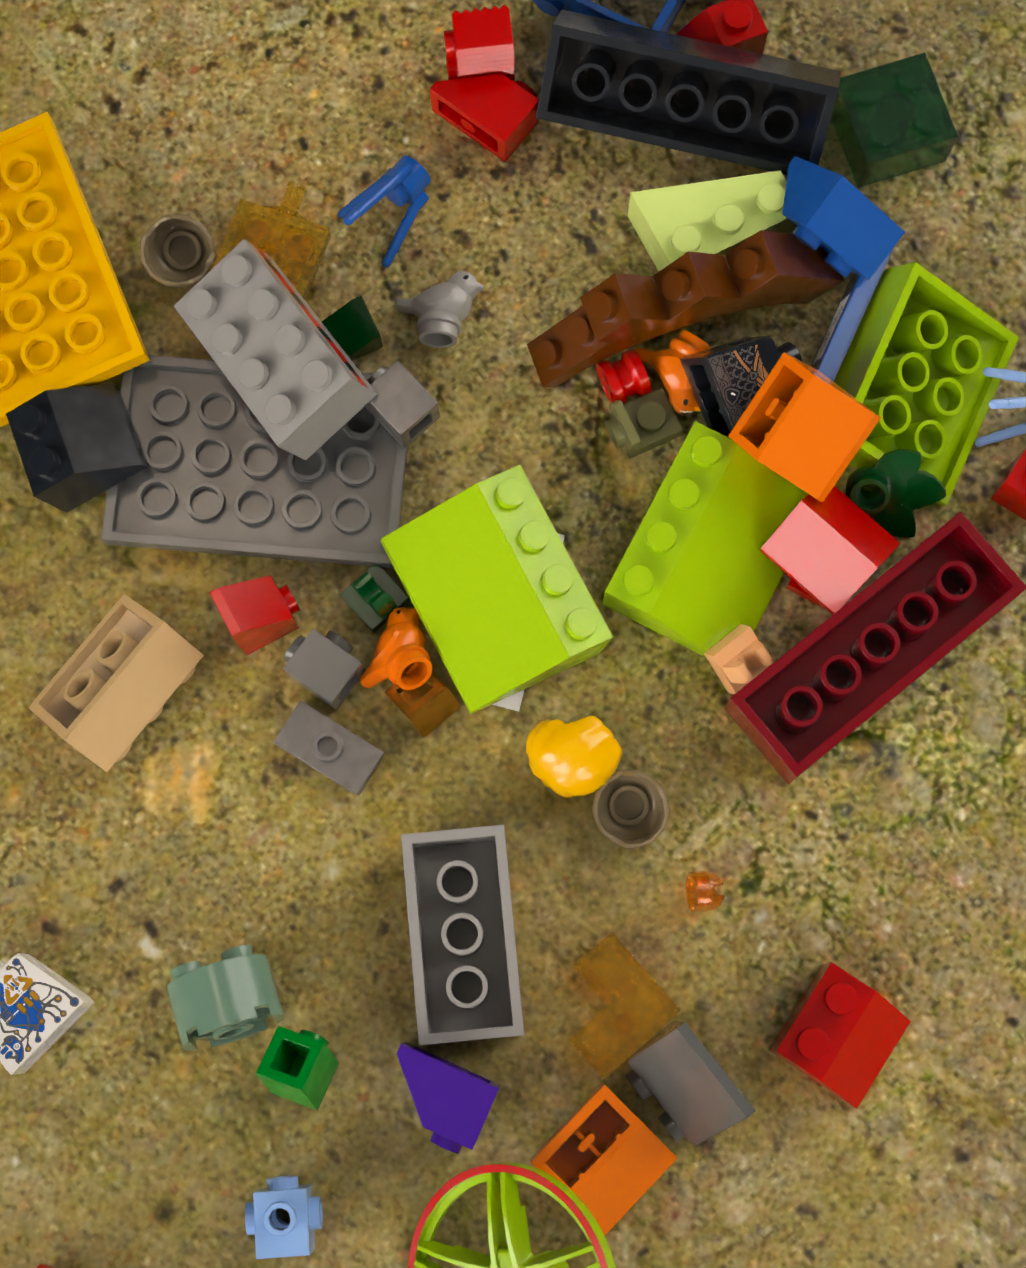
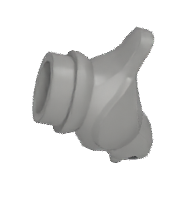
[395,271,484,348]

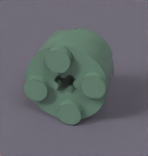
[166,945,285,1051]

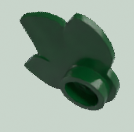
[846,449,946,537]

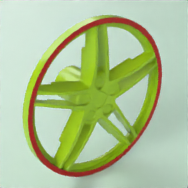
[408,1162,616,1268]

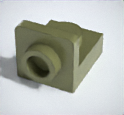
[605,388,683,459]

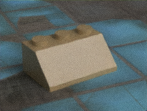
[28,594,204,772]

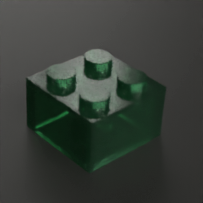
[831,52,958,188]

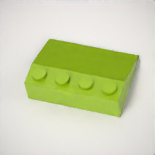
[833,262,1019,506]
[602,421,808,657]
[380,465,613,714]

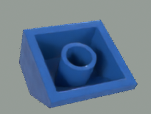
[782,156,905,280]

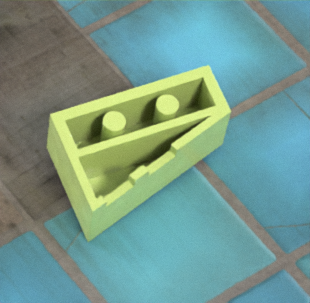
[628,170,796,271]

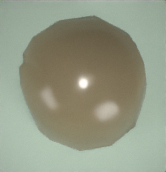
[140,215,216,288]
[592,769,670,849]

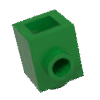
[255,1026,339,1111]

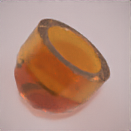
[686,871,725,912]

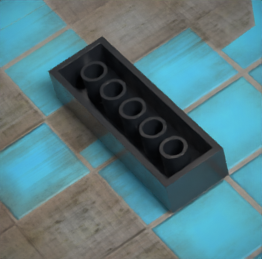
[536,9,841,175]

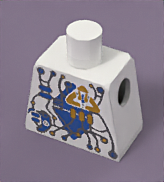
[0,953,95,1075]

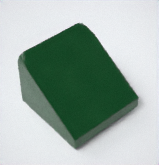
[322,295,383,361]

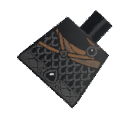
[680,336,802,437]

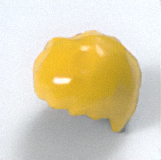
[526,716,623,798]

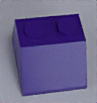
[396,1042,500,1154]

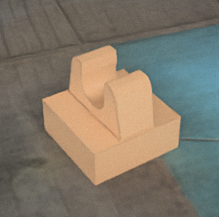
[704,624,773,694]

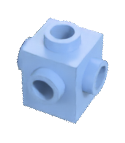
[245,1176,323,1259]

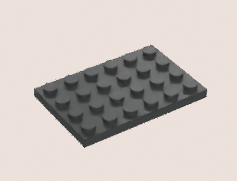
[101,355,408,569]

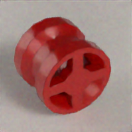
[596,349,651,405]

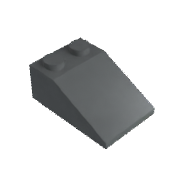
[625,1021,755,1146]

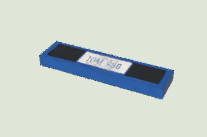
[811,251,892,381]

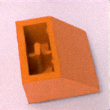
[728,352,881,502]
[530,1082,677,1235]

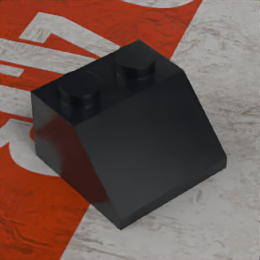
[6,383,147,513]

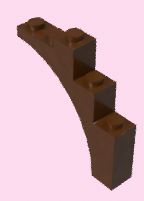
[527,230,844,388]

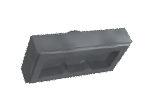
[273,700,385,797]

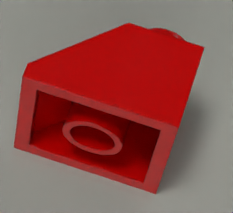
[768,962,911,1109]

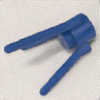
[337,156,431,268]

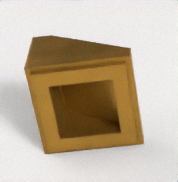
[384,671,460,737]

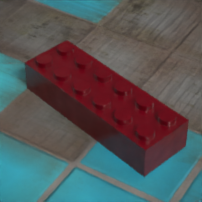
[724,512,1026,785]

